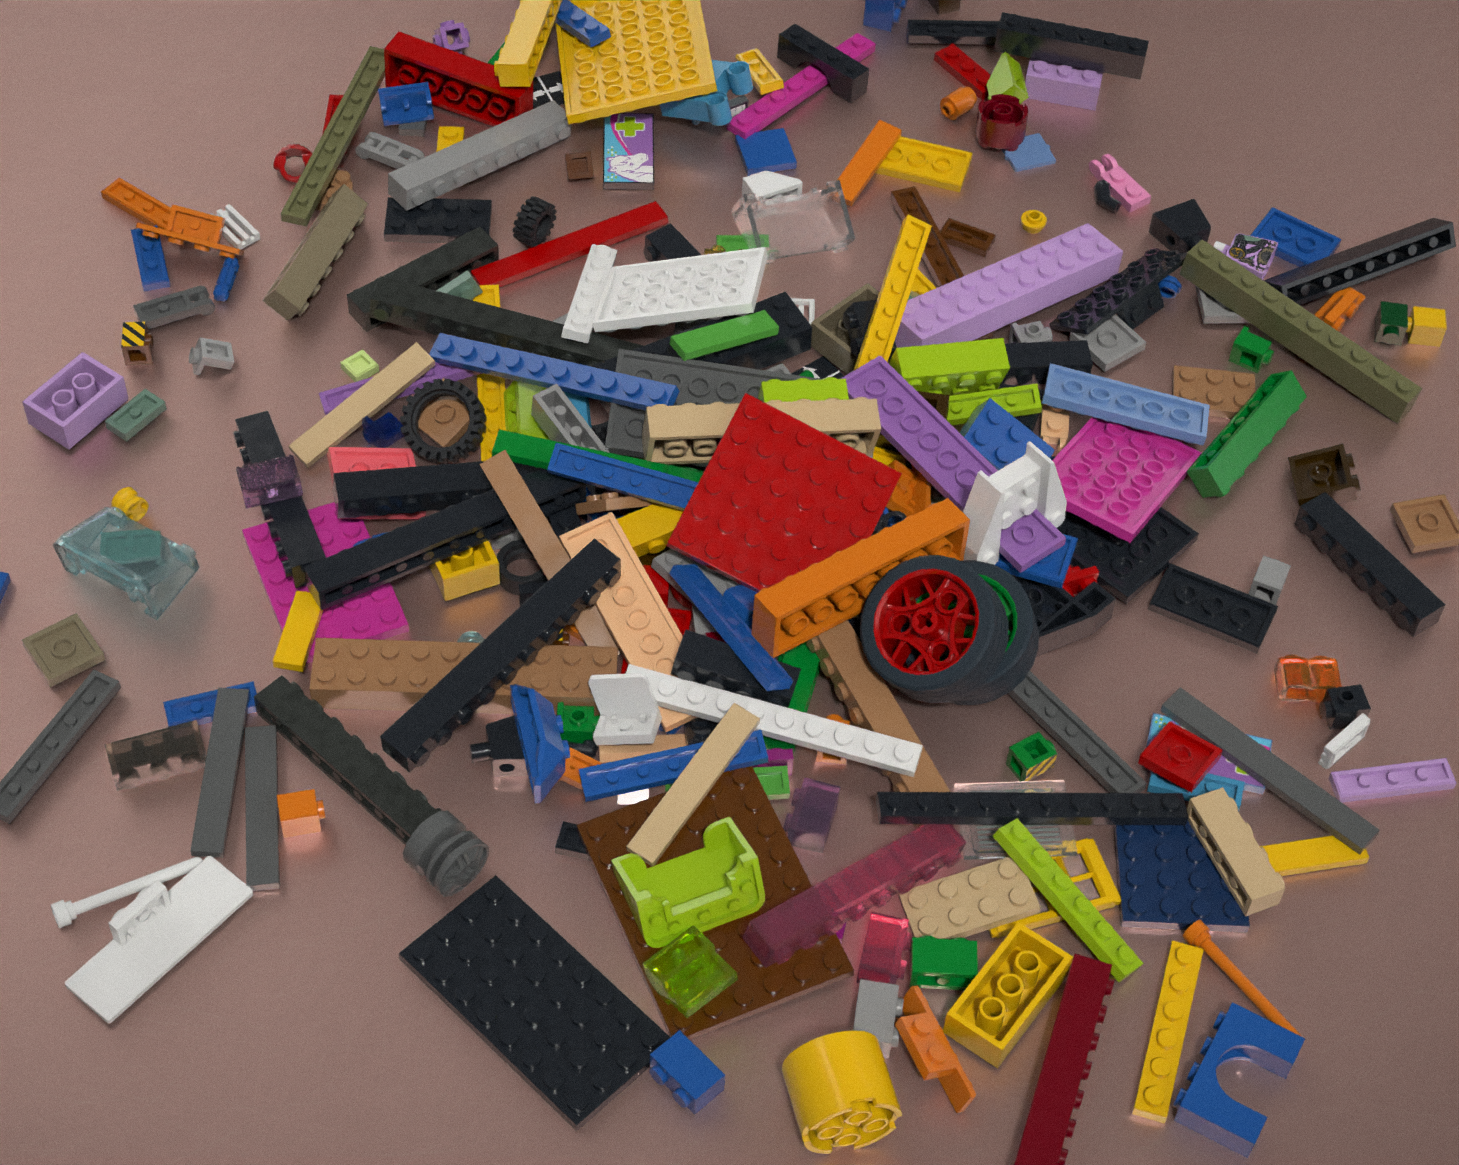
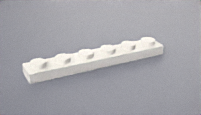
[561,244,618,343]

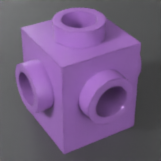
[432,20,470,54]

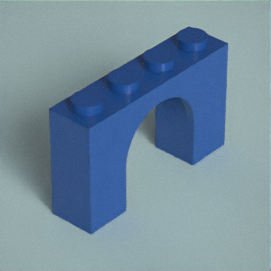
[1173,1002,1305,1159]

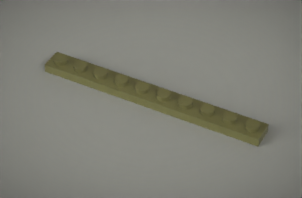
[281,46,385,227]

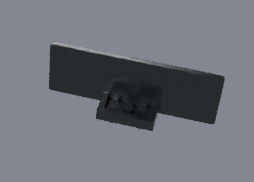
[1049,248,1187,334]

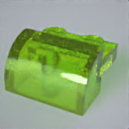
[643,925,738,1019]

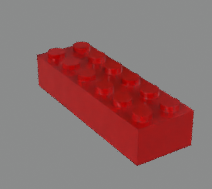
[384,31,533,127]

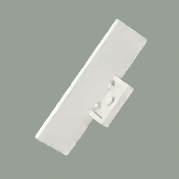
[65,856,253,1023]

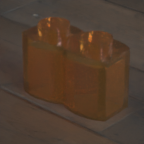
[1274,654,1342,703]

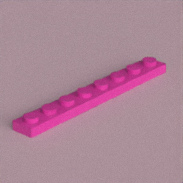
[726,33,876,139]

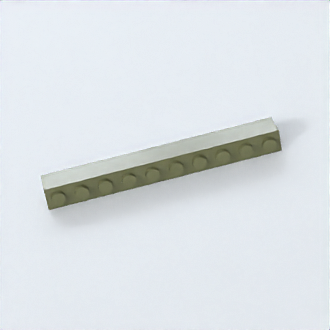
[1179,239,1422,424]

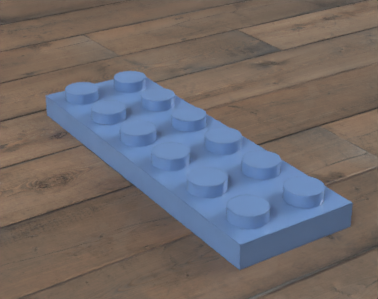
[1042,363,1210,446]

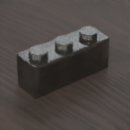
[104,720,207,791]

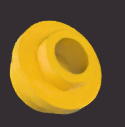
[1021,210,1047,234]

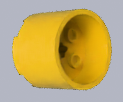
[782,1030,903,1154]

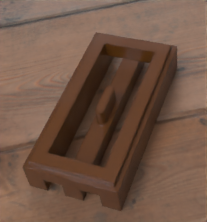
[940,218,996,257]

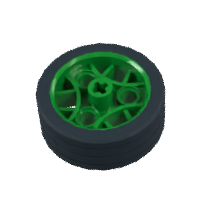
[901,560,1039,705]

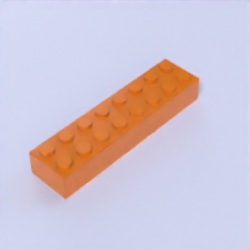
[751,498,970,658]

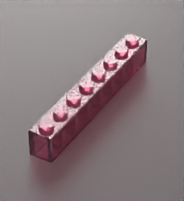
[743,824,967,968]

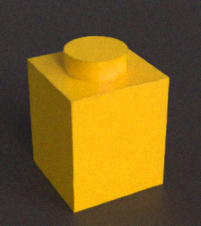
[1406,306,1447,347]

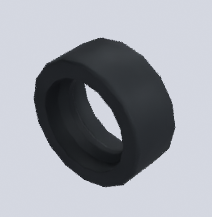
[497,539,547,595]

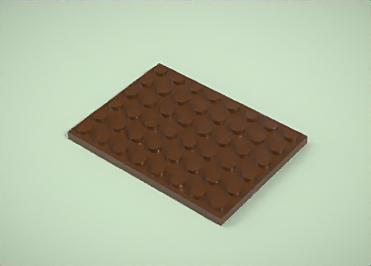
[576,766,854,1040]

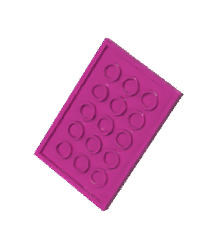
[1052,417,1202,543]
[242,502,409,664]

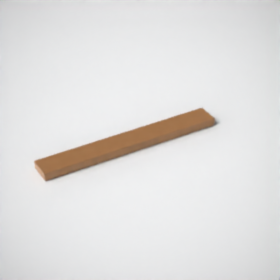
[480,450,622,656]

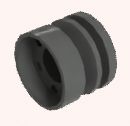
[403,810,489,897]

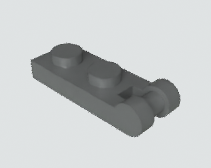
[133,286,215,329]

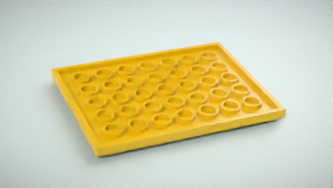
[556,0,717,124]

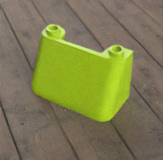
[611,817,765,948]

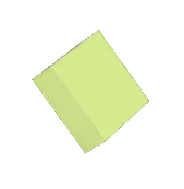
[340,349,379,382]

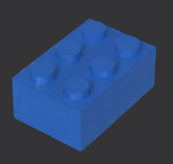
[959,398,1055,471]

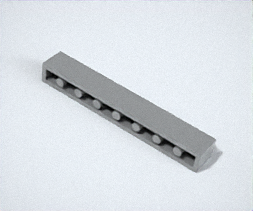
[388,100,572,211]

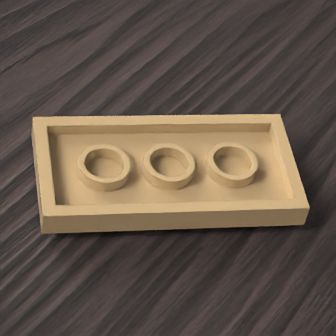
[898,856,1041,939]

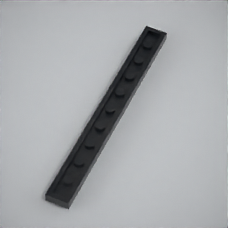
[876,792,1189,825]

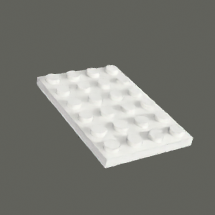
[592,247,768,333]

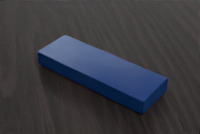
[131,225,170,292]
[163,681,257,732]

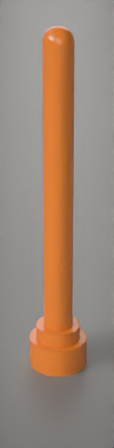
[1182,920,1302,1037]

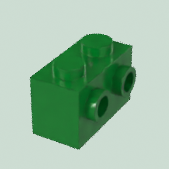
[909,935,978,991]

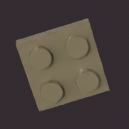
[22,613,105,687]

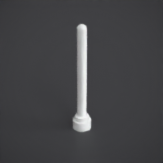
[50,857,203,929]

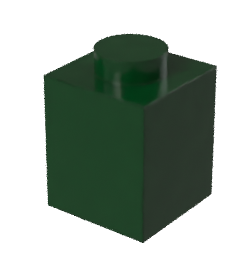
[1374,301,1408,346]

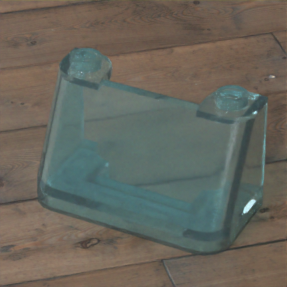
[53,507,200,620]

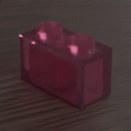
[856,912,913,984]

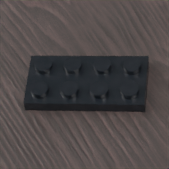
[384,197,492,243]

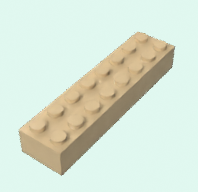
[642,397,881,464]

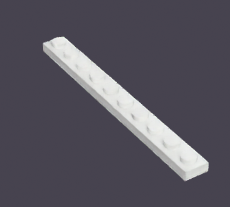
[625,664,923,777]

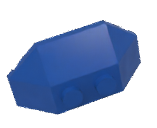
[510,684,570,804]

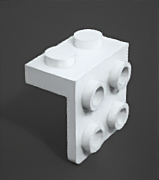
[588,673,662,745]

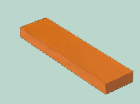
[829,120,902,207]
[101,177,171,237]

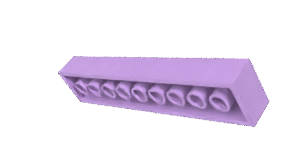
[895,223,1123,348]

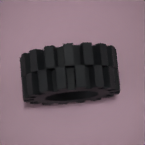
[513,196,557,247]

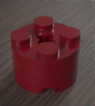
[975,94,1029,151]

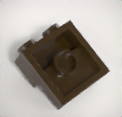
[1288,444,1361,506]

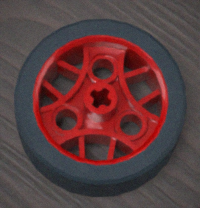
[860,555,1009,703]

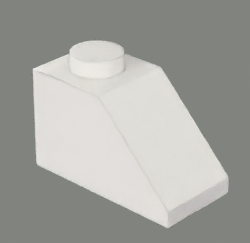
[742,170,803,216]

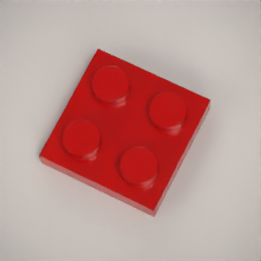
[1138,721,1223,793]

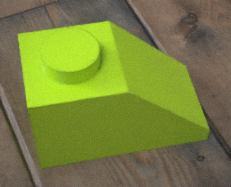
[986,51,1029,104]

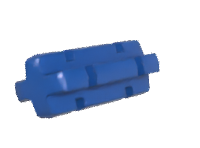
[213,257,239,302]

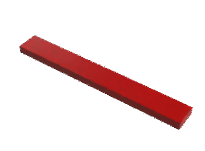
[471,201,668,288]

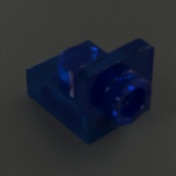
[362,412,404,448]

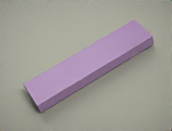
[1329,758,1456,803]

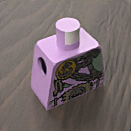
[1213,233,1278,280]

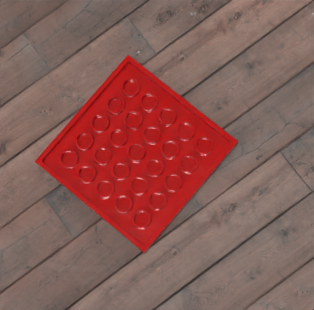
[666,393,902,593]

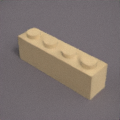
[1187,787,1285,916]

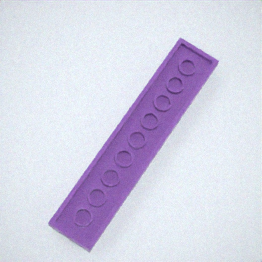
[840,356,1066,573]

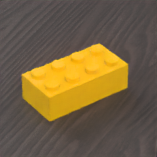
[943,922,1073,1069]

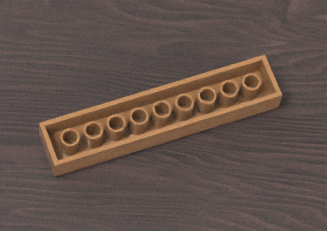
[309,638,618,715]

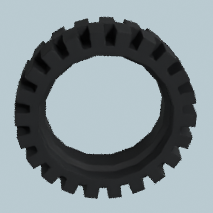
[400,379,487,464]

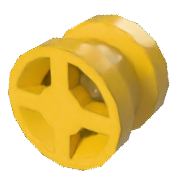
[111,487,149,523]

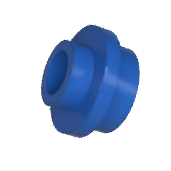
[1158,275,1182,299]

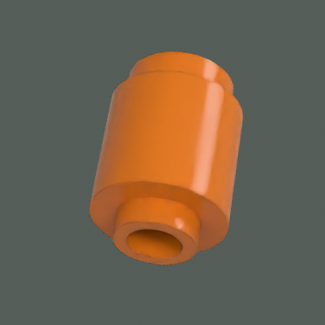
[940,86,977,120]

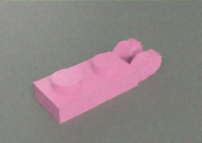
[1089,154,1151,212]

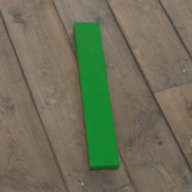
[492,429,669,474]

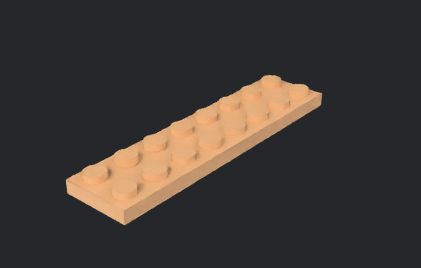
[559,512,697,732]

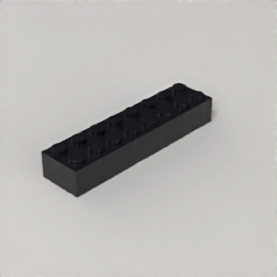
[591,291,812,415]

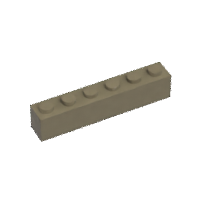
[262,184,368,321]

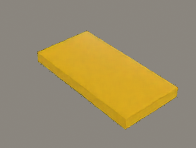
[875,136,973,193]

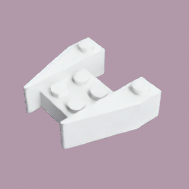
[963,442,1067,565]

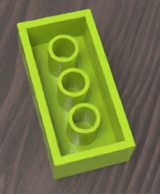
[889,338,1010,396]

